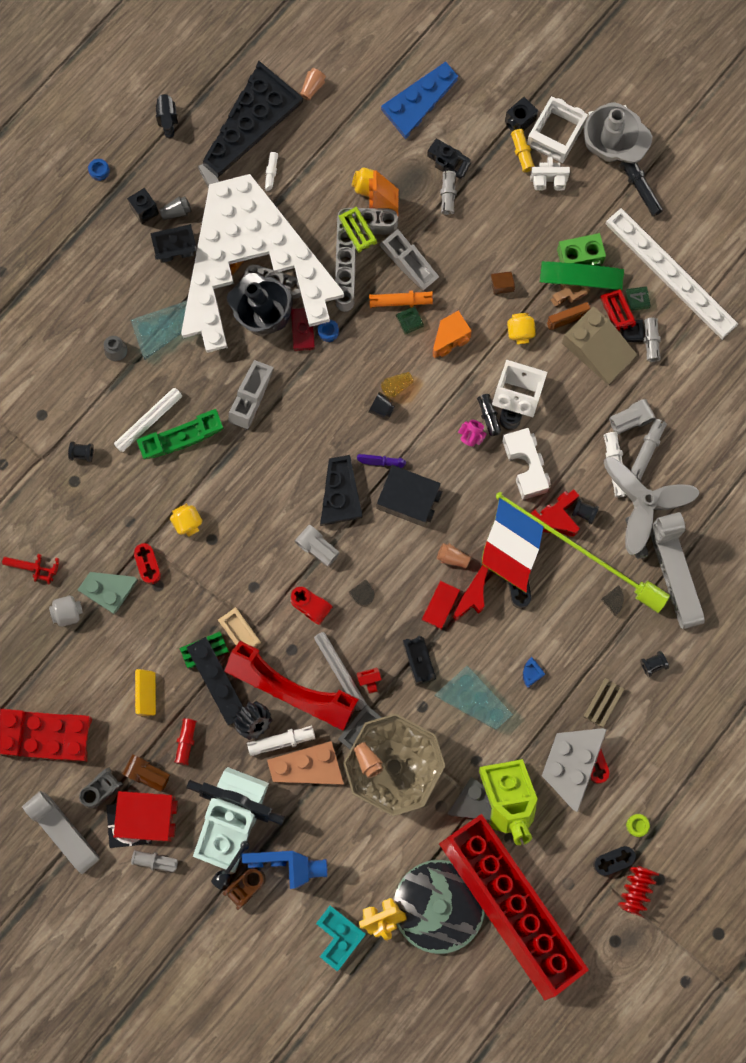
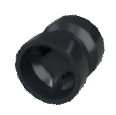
[500,408,522,430]

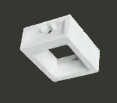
[527,96,588,163]
[492,360,547,417]

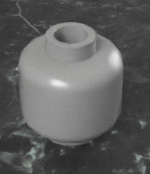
[49,596,83,627]

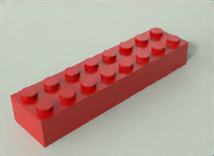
[439,814,589,1000]

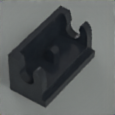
[403,636,436,686]

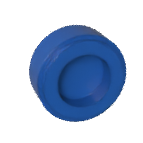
[88,159,110,181]
[318,320,339,342]

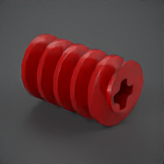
[618,866,659,918]

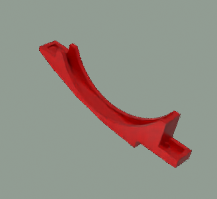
[453,489,580,621]

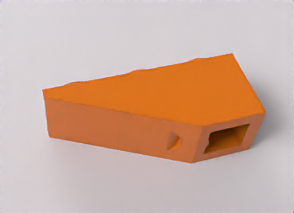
[369,170,399,216]

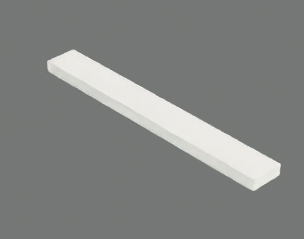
[605,208,738,339]

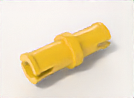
[511,129,535,173]

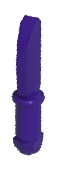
[357,454,406,468]

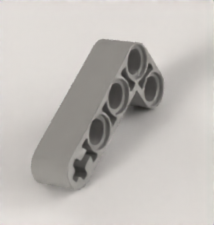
[22,791,100,875]

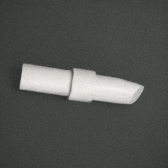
[265,152,278,191]

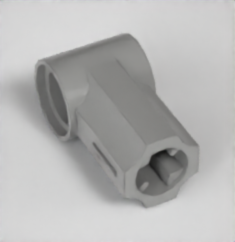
[609,399,656,434]
[295,525,340,567]

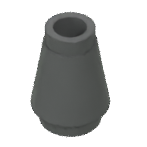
[159,196,192,220]

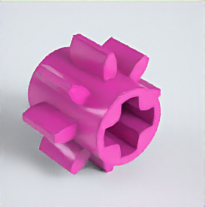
[458,420,487,446]

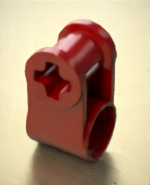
[291,587,333,625]

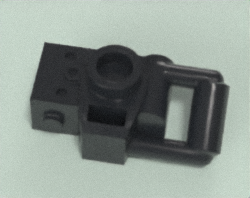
[427,138,471,179]

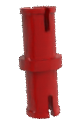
[174,718,197,766]

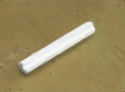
[114,388,182,452]

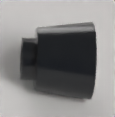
[368,391,395,418]

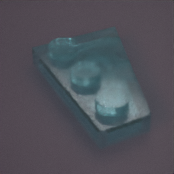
[131,301,187,360]
[435,666,513,730]

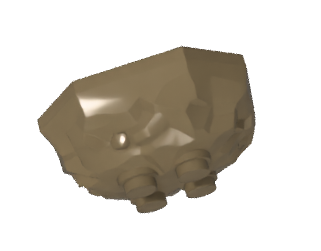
[344,713,445,816]

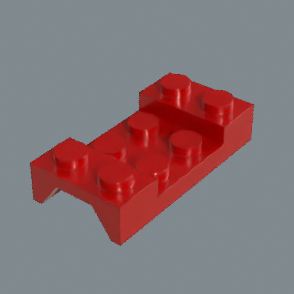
[0,709,92,762]

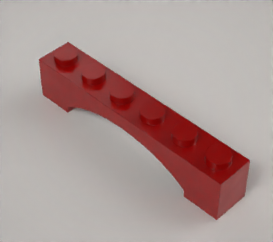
[224,641,359,730]

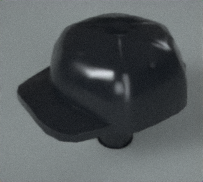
[227,273,293,336]

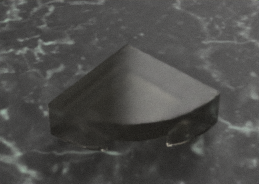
[601,585,624,616]

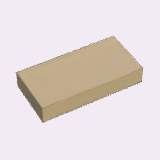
[218,607,261,648]

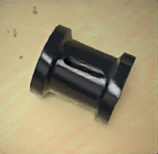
[68,441,94,462]
[572,498,599,524]
[640,650,669,678]

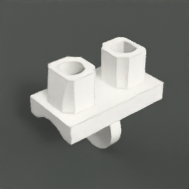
[530,157,570,190]

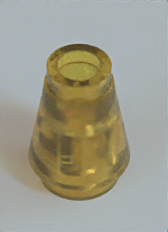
[381,372,414,398]

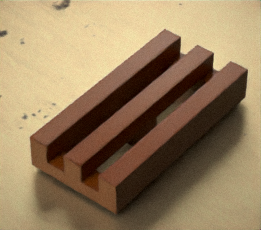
[547,302,591,330]

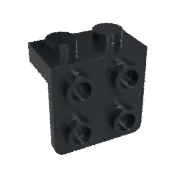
[150,224,197,263]

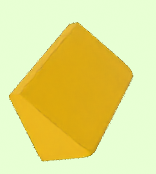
[135,669,156,716]

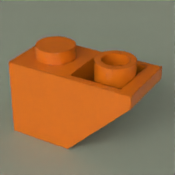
[433,310,472,358]

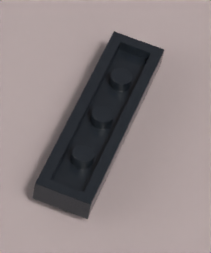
[186,637,243,725]

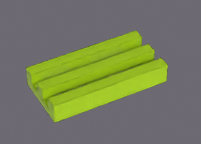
[339,207,377,253]

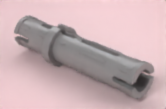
[631,419,667,481]

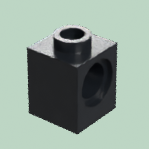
[505,97,538,131]
[127,188,159,224]

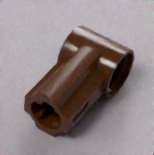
[122,754,171,792]

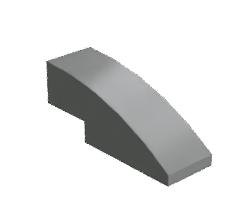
[379,229,439,290]
[228,360,274,429]

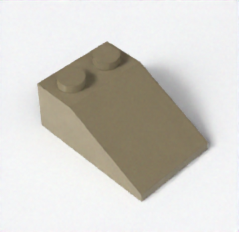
[562,306,637,385]

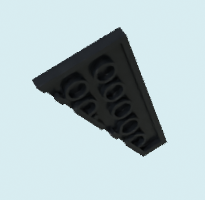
[203,61,303,178]

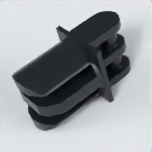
[156,94,179,138]

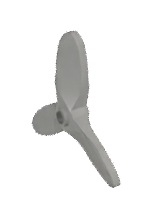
[604,457,699,555]

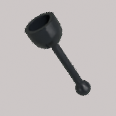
[211,841,249,891]

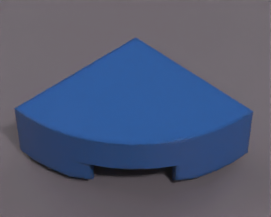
[523,657,545,688]

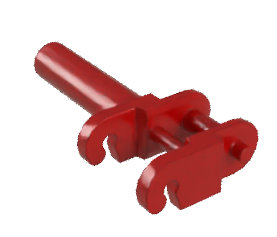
[2,554,59,585]

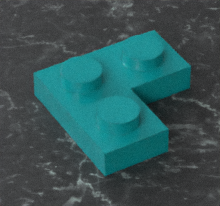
[316,905,366,972]

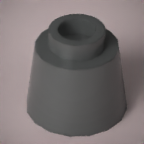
[104,336,128,361]

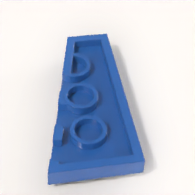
[381,62,458,140]

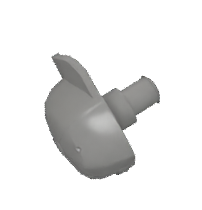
[584,102,652,163]

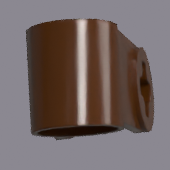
[222,868,266,910]

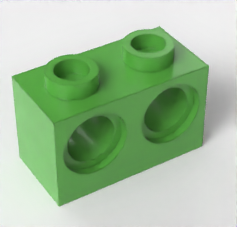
[557,233,606,266]

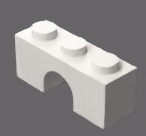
[502,428,551,500]

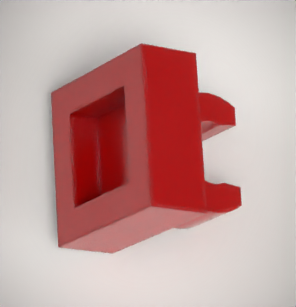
[356,667,381,694]

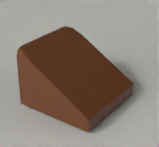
[491,271,515,294]

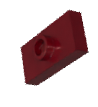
[291,308,315,351]

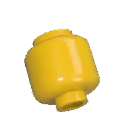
[352,167,373,197]
[507,313,536,344]
[170,503,202,537]

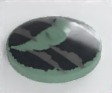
[394,860,485,954]

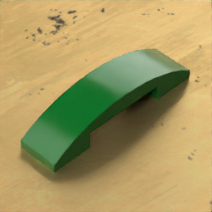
[539,261,624,290]
[137,409,224,460]

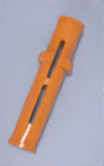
[369,291,433,308]

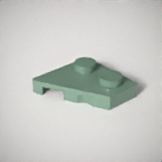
[78,572,138,615]

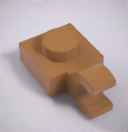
[551,284,590,307]

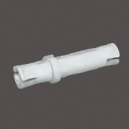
[603,432,627,498]
[247,725,316,756]

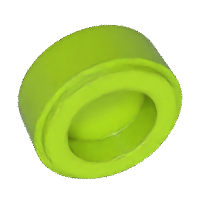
[626,814,650,837]

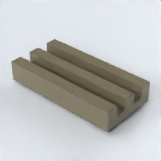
[583,678,624,728]

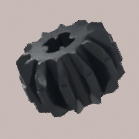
[233,701,273,740]

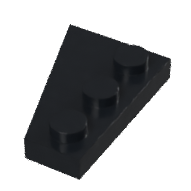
[320,455,363,526]

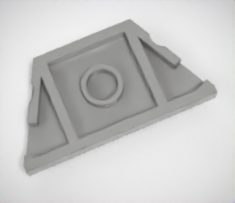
[542,728,607,812]

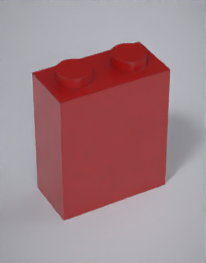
[113,791,178,842]

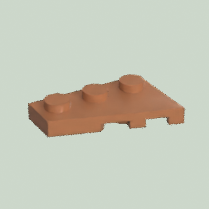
[267,741,344,785]

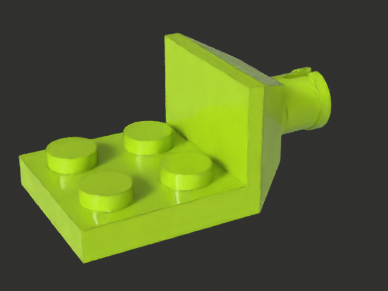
[479,759,537,845]

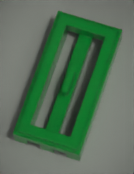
[179,632,229,669]

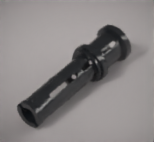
[619,161,664,217]

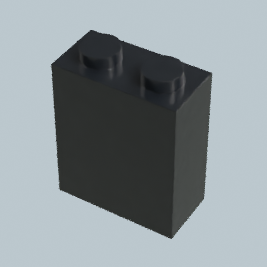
[376,465,443,527]

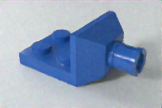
[242,851,328,889]

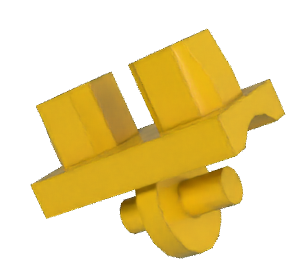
[359,898,407,941]

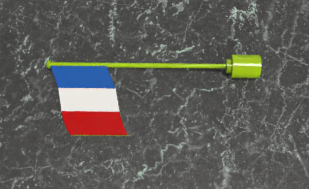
[482,492,670,613]

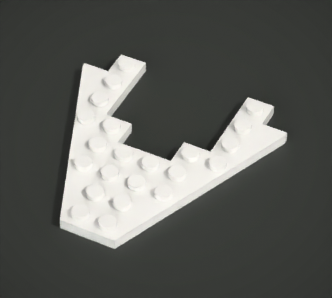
[181,174,344,353]

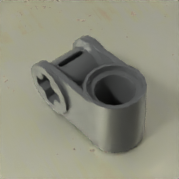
[79,767,124,809]

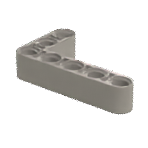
[335,208,398,312]
[650,512,705,629]

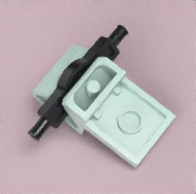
[186,767,285,873]

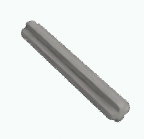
[314,632,367,711]

